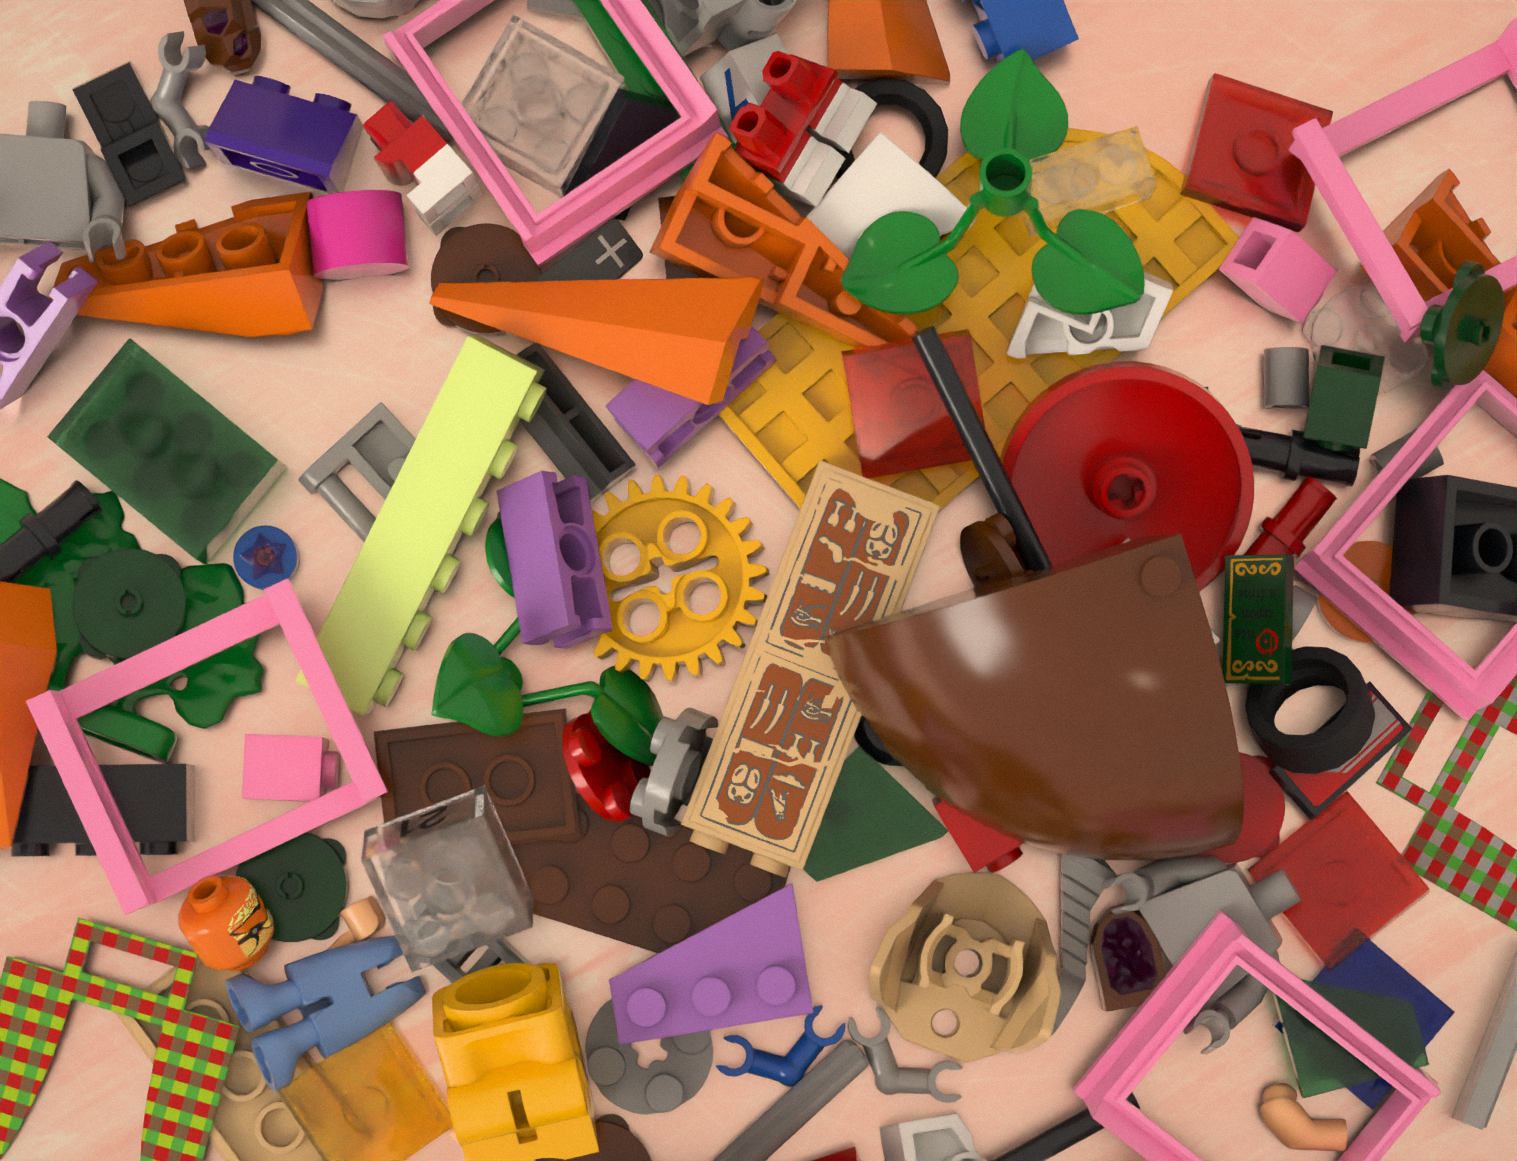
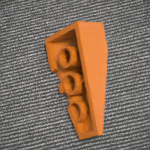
[49,191,323,337]
[0,582,58,850]

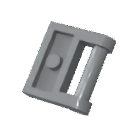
[298,402,416,542]

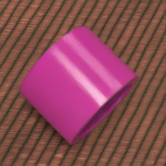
[306,190,409,280]

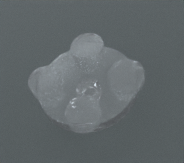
[1303,282,1428,395]

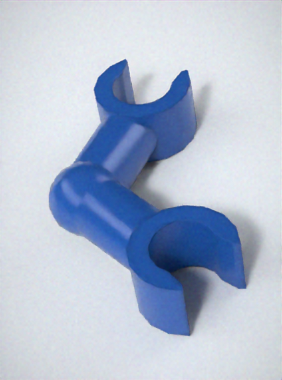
[716,1005,846,1087]

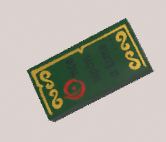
[1222,554,1294,686]

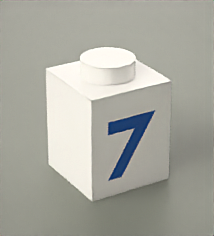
[700,34,788,144]

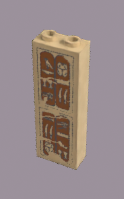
[681,460,941,878]

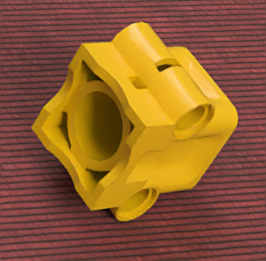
[432,963,599,1161]

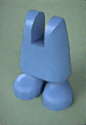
[225,935,426,1092]

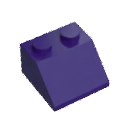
[205,76,363,194]

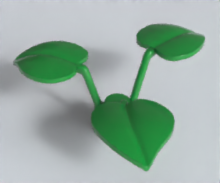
[841,49,1145,315]
[431,511,663,766]

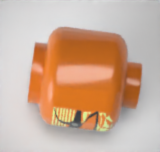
[178,875,274,971]

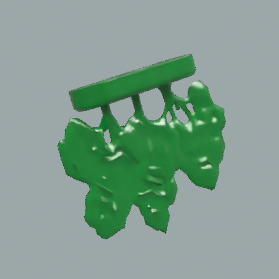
[0,479,264,764]

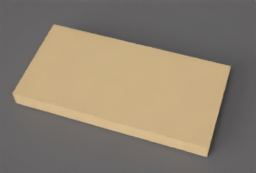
[114,951,372,1161]

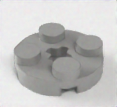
[630,707,718,837]
[585,999,714,1115]

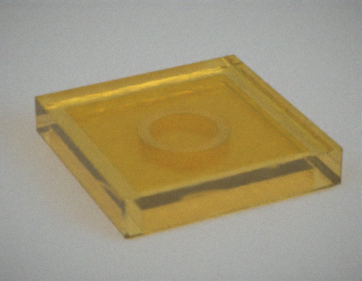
[277,1023,453,1161]

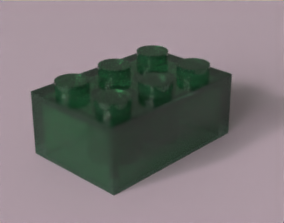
[47,338,287,565]

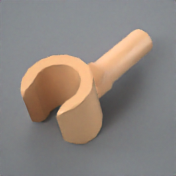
[327,896,385,950]

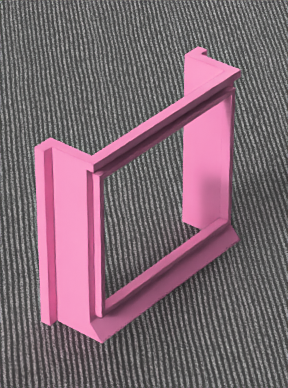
[383,0,729,268]
[1288,18,1517,343]
[1294,370,1517,721]
[26,578,388,915]
[1072,910,1441,1161]

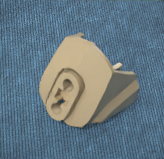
[868,872,1061,1063]

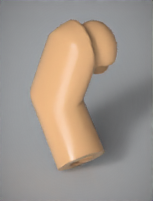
[1260,1083,1347,1151]

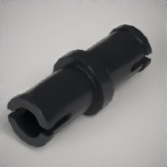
[1236,424,1360,487]
[0,480,103,583]

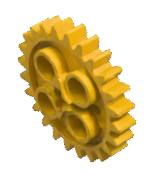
[592,474,769,683]

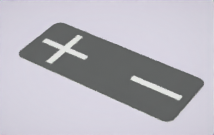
[534,218,643,281]

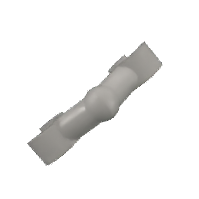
[151,31,210,169]
[848,1006,963,1103]

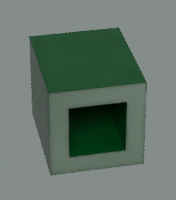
[1303,345,1385,451]

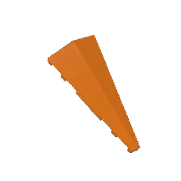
[827,0,950,85]
[649,132,958,384]
[1360,169,1517,397]
[429,277,765,405]

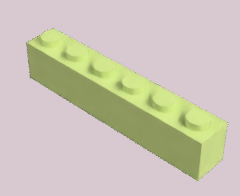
[295,335,547,716]

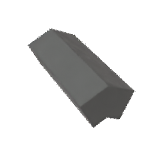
[516,343,636,504]

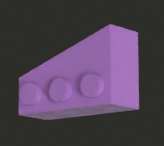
[609,883,814,1045]

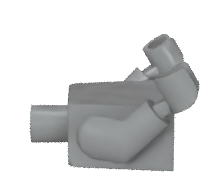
[0,101,126,262]
[1102,855,1302,1055]

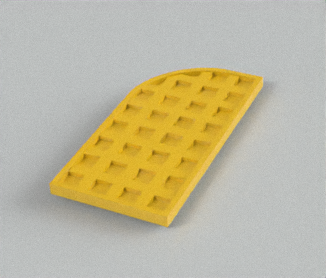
[718,128,1239,513]

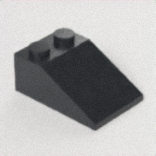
[1389,475,1517,622]

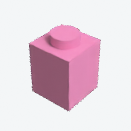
[1219,217,1337,323]
[242,734,339,802]

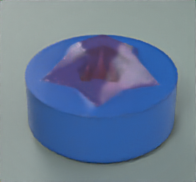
[233,525,299,590]

